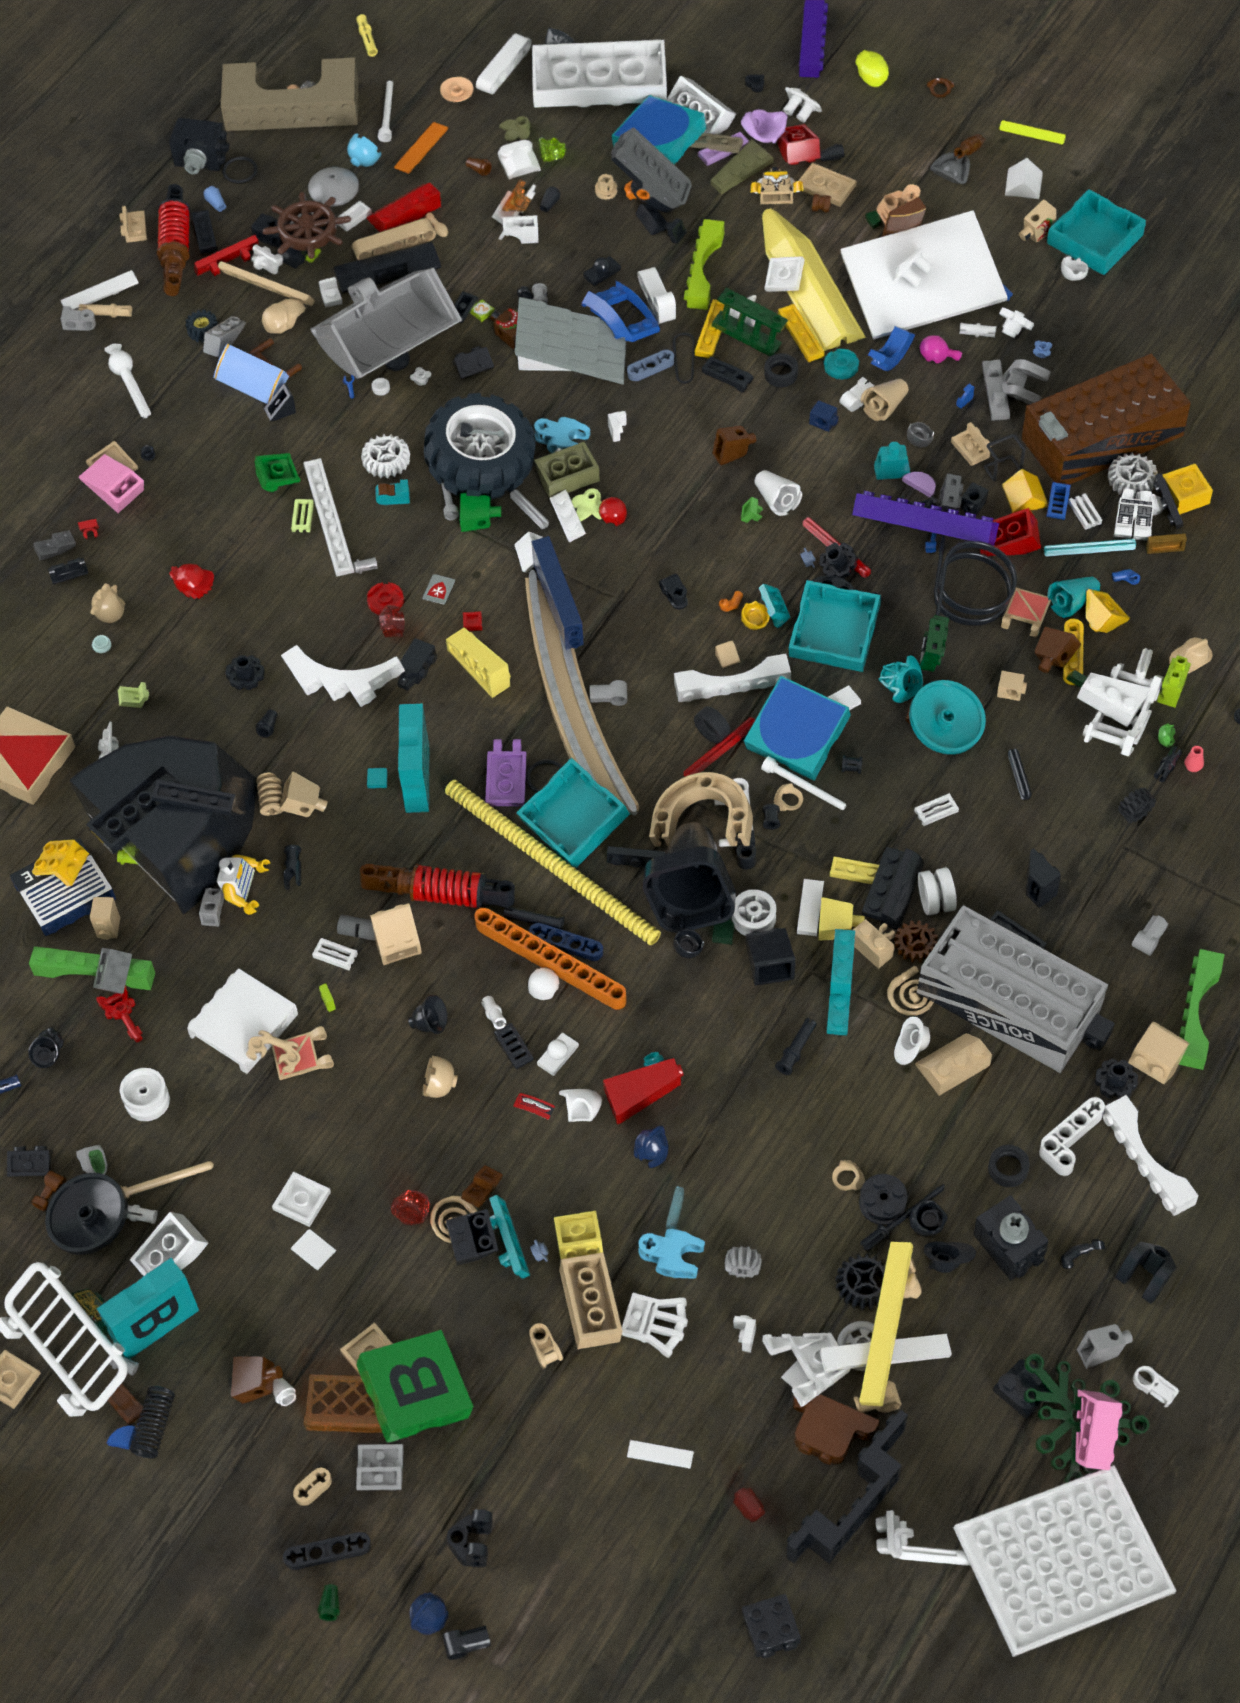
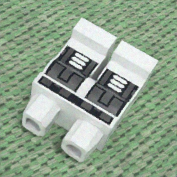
[1114,489,1154,541]

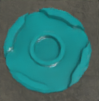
[824,349,859,380]

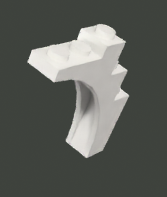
[281,645,405,707]

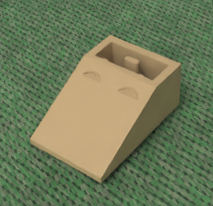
[370,903,422,965]

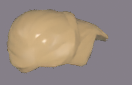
[262,299,306,334]

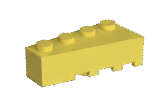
[446,628,511,698]

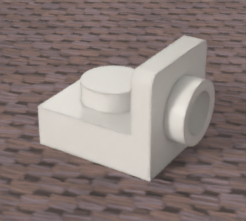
[319,277,342,308]
[608,411,626,442]
[734,1315,756,1352]

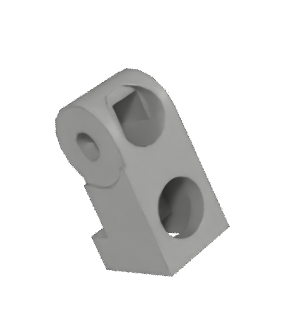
[61,306,96,330]
[199,888,224,927]

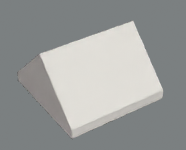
[1005,158,1042,199]

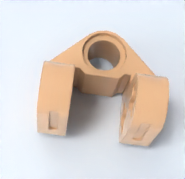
[877,184,921,224]

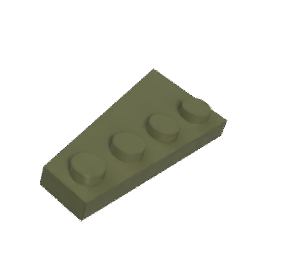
[711,139,774,194]

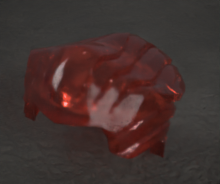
[379,605,405,638]
[391,1190,430,1225]

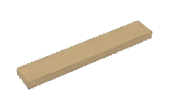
[218,261,315,306]

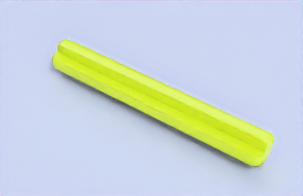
[1000,120,1066,144]

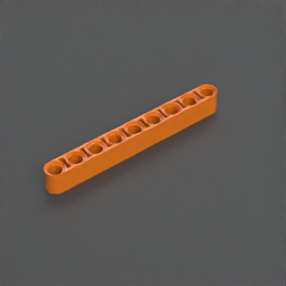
[475,908,627,1010]

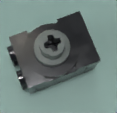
[169,118,229,174]
[973,1195,1049,1281]

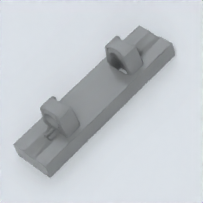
[982,360,1010,420]

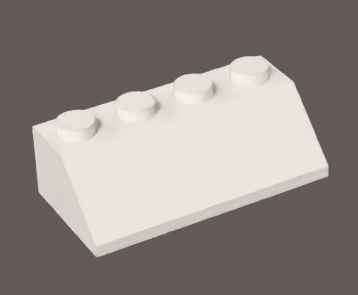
[667,76,736,135]

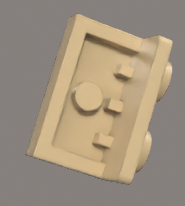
[951,422,991,466]

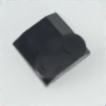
[992,1359,1051,1419]

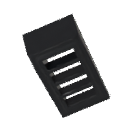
[494,1023,534,1070]

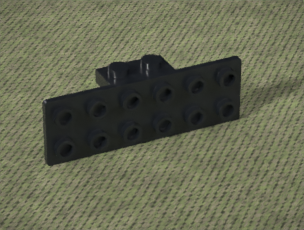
[334,242,442,293]

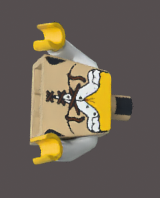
[750,167,804,204]

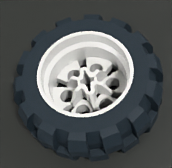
[424,393,536,500]

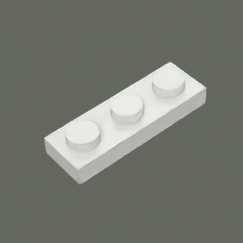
[550,490,586,542]

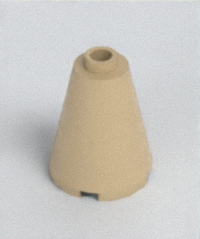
[861,379,908,421]

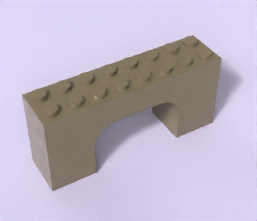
[221,58,358,131]

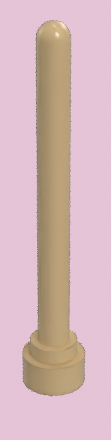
[120,1161,214,1199]

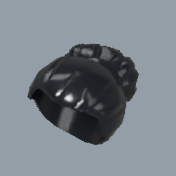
[28,1027,64,1068]

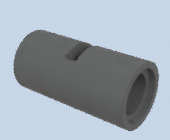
[337,914,375,941]

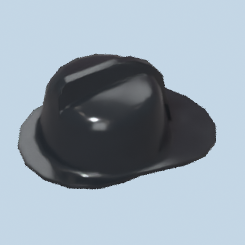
[924,1241,976,1273]

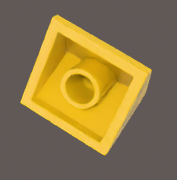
[1002,469,1048,513]

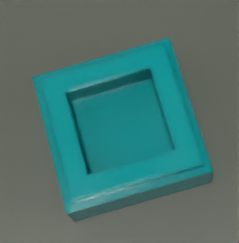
[367,768,388,788]

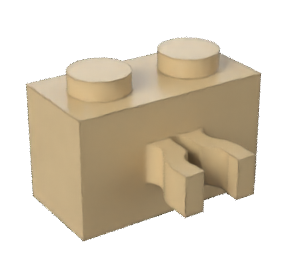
[853,919,895,969]

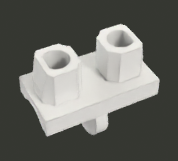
[251,245,283,275]
[876,1510,914,1558]

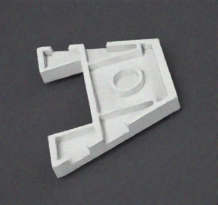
[762,1333,850,1407]

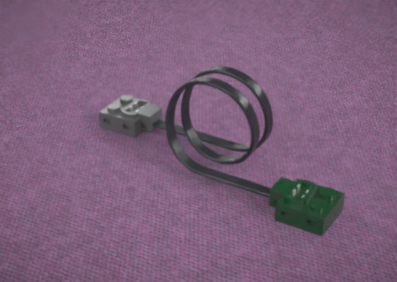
[919,473,1017,672]

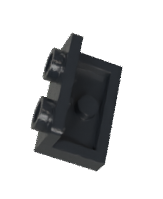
[452,346,494,379]

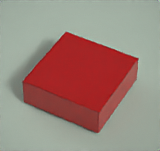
[463,611,482,631]

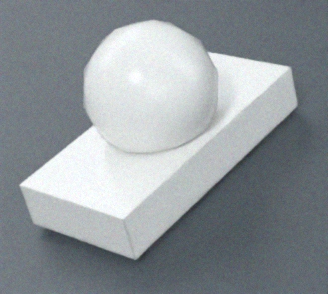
[537,1033,579,1076]

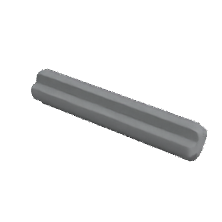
[510,489,549,529]

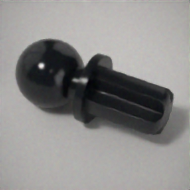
[517,286,532,300]

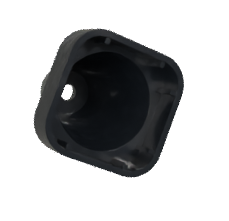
[643,822,736,933]

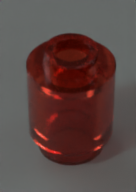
[733,1487,765,1523]

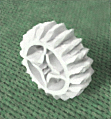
[361,434,410,479]
[1108,453,1158,498]

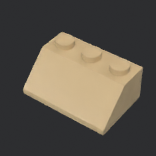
[915,1033,992,1096]

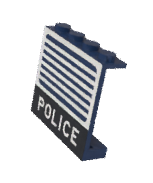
[10,838,116,936]

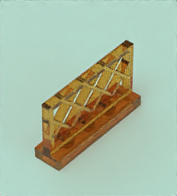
[304,1374,383,1433]

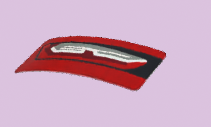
[513,1093,555,1119]

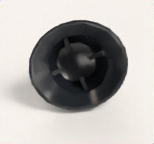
[408,995,447,1034]

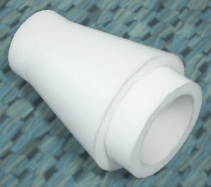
[273,1378,296,1406]

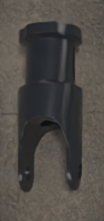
[284,845,301,890]

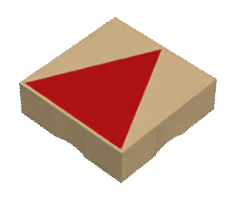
[0,707,75,805]

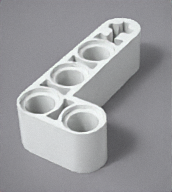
[637,267,676,324]
[1039,1097,1105,1176]

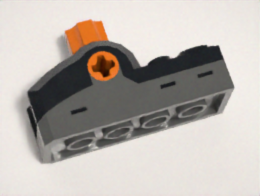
[611,127,692,213]

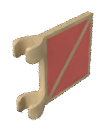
[1001,588,1051,637]
[271,1026,334,1080]

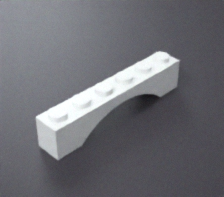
[674,654,791,702]
[1103,1095,1198,1216]

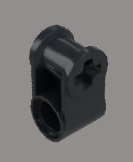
[659,573,688,610]

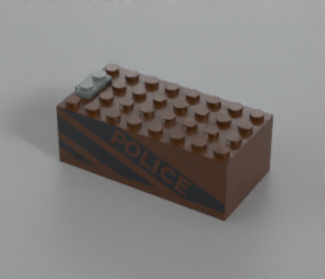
[1022,353,1191,485]

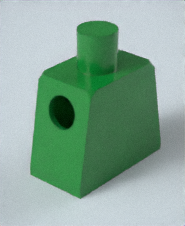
[460,493,502,532]

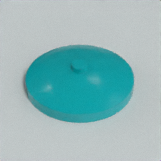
[909,680,986,754]

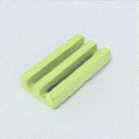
[291,499,314,532]

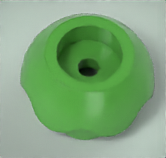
[1158,723,1175,748]

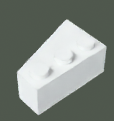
[1077,673,1151,727]

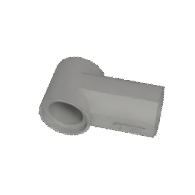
[590,680,627,706]
[1132,915,1168,956]

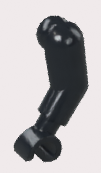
[1060,1239,1105,1269]

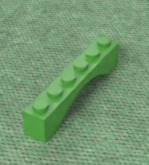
[29,946,155,990]
[1179,949,1224,1070]

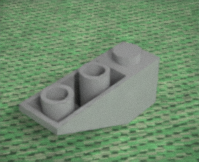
[203,317,246,357]

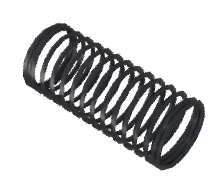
[130,1386,175,1459]

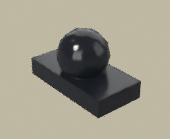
[583,256,621,286]

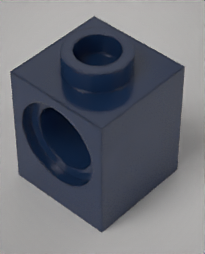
[810,400,839,432]

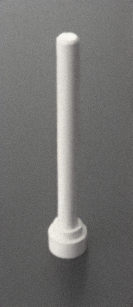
[378,81,393,142]
[761,756,846,810]

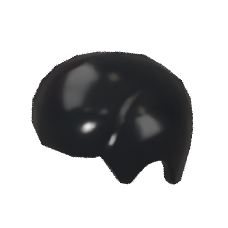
[385,351,410,372]
[673,929,704,959]

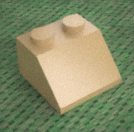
[1128,1021,1189,1084]

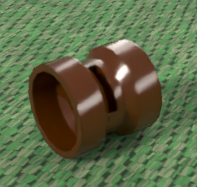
[812,194,831,213]

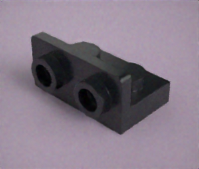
[7,1146,53,1177]

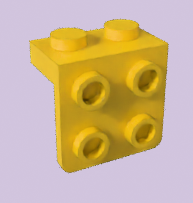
[32,840,89,886]

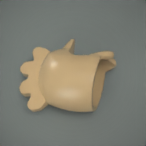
[91,583,125,623]

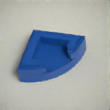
[956,384,974,408]
[107,1426,136,1449]

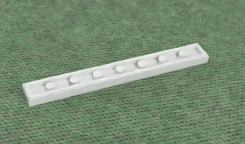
[303,458,354,577]

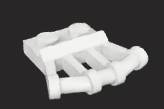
[622,1293,688,1358]

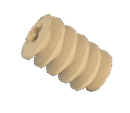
[256,772,283,816]

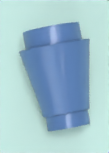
[204,186,226,212]

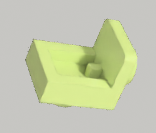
[118,682,149,708]

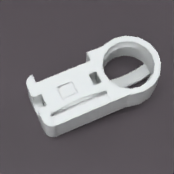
[1133,1366,1179,1407]

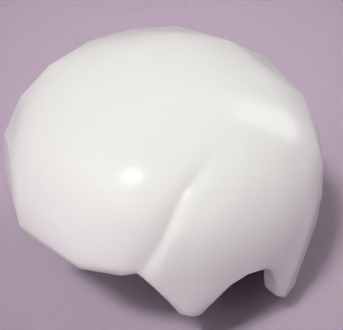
[1061,256,1088,281]
[528,968,559,1000]

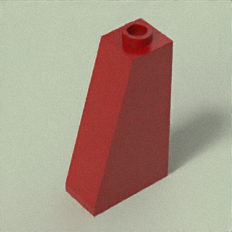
[603,1058,683,1125]

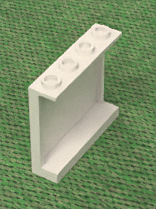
[187,969,298,1074]

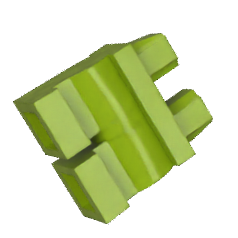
[1157,655,1191,708]

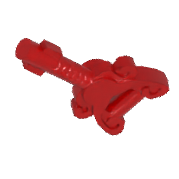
[96,986,143,1042]

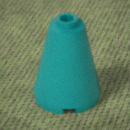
[1047,576,1100,618]

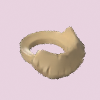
[774,783,803,811]
[832,1160,865,1191]

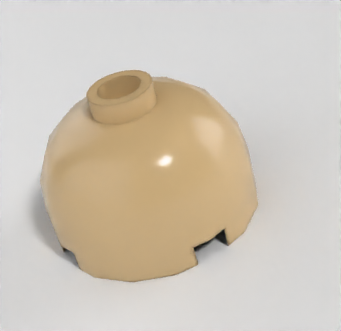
[423,1055,457,1098]

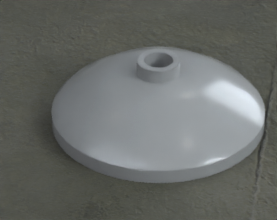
[308,167,359,206]

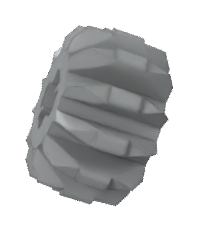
[725,1246,761,1279]

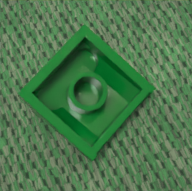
[255,453,301,492]

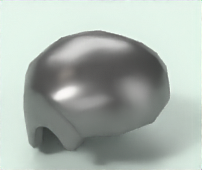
[907,422,934,448]

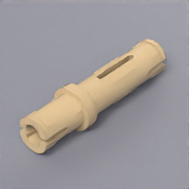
[78,304,132,318]

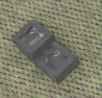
[34,530,76,560]

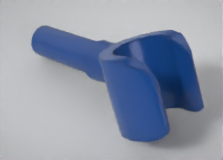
[343,375,354,398]
[925,532,937,553]

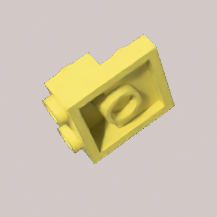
[554,1211,603,1259]

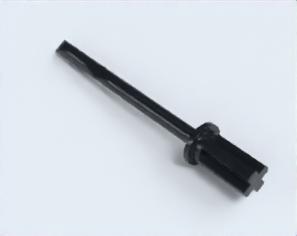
[860,1184,945,1251]

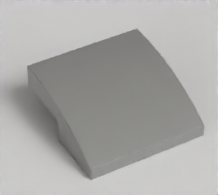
[357,1444,403,1490]

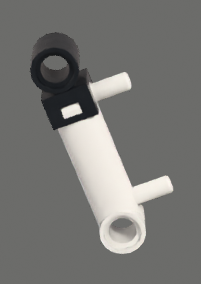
[714,778,756,870]

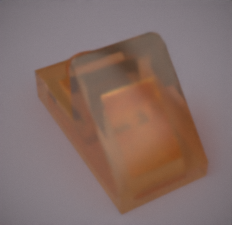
[502,179,531,212]

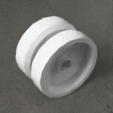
[918,867,957,916]
[120,1068,170,1121]

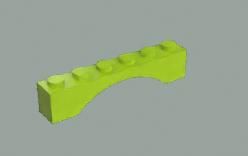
[684,219,724,310]

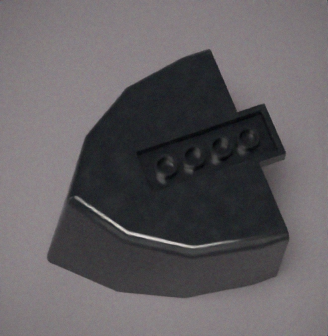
[69,735,257,915]

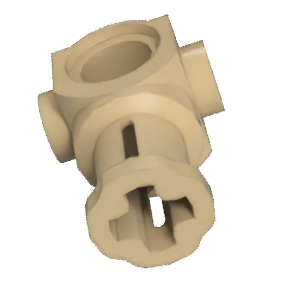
[854,1381,901,1413]

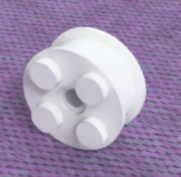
[732,890,776,936]

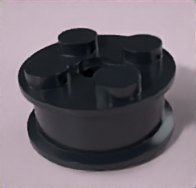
[859,1174,908,1225]

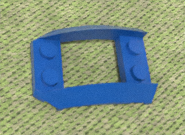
[582,281,660,342]

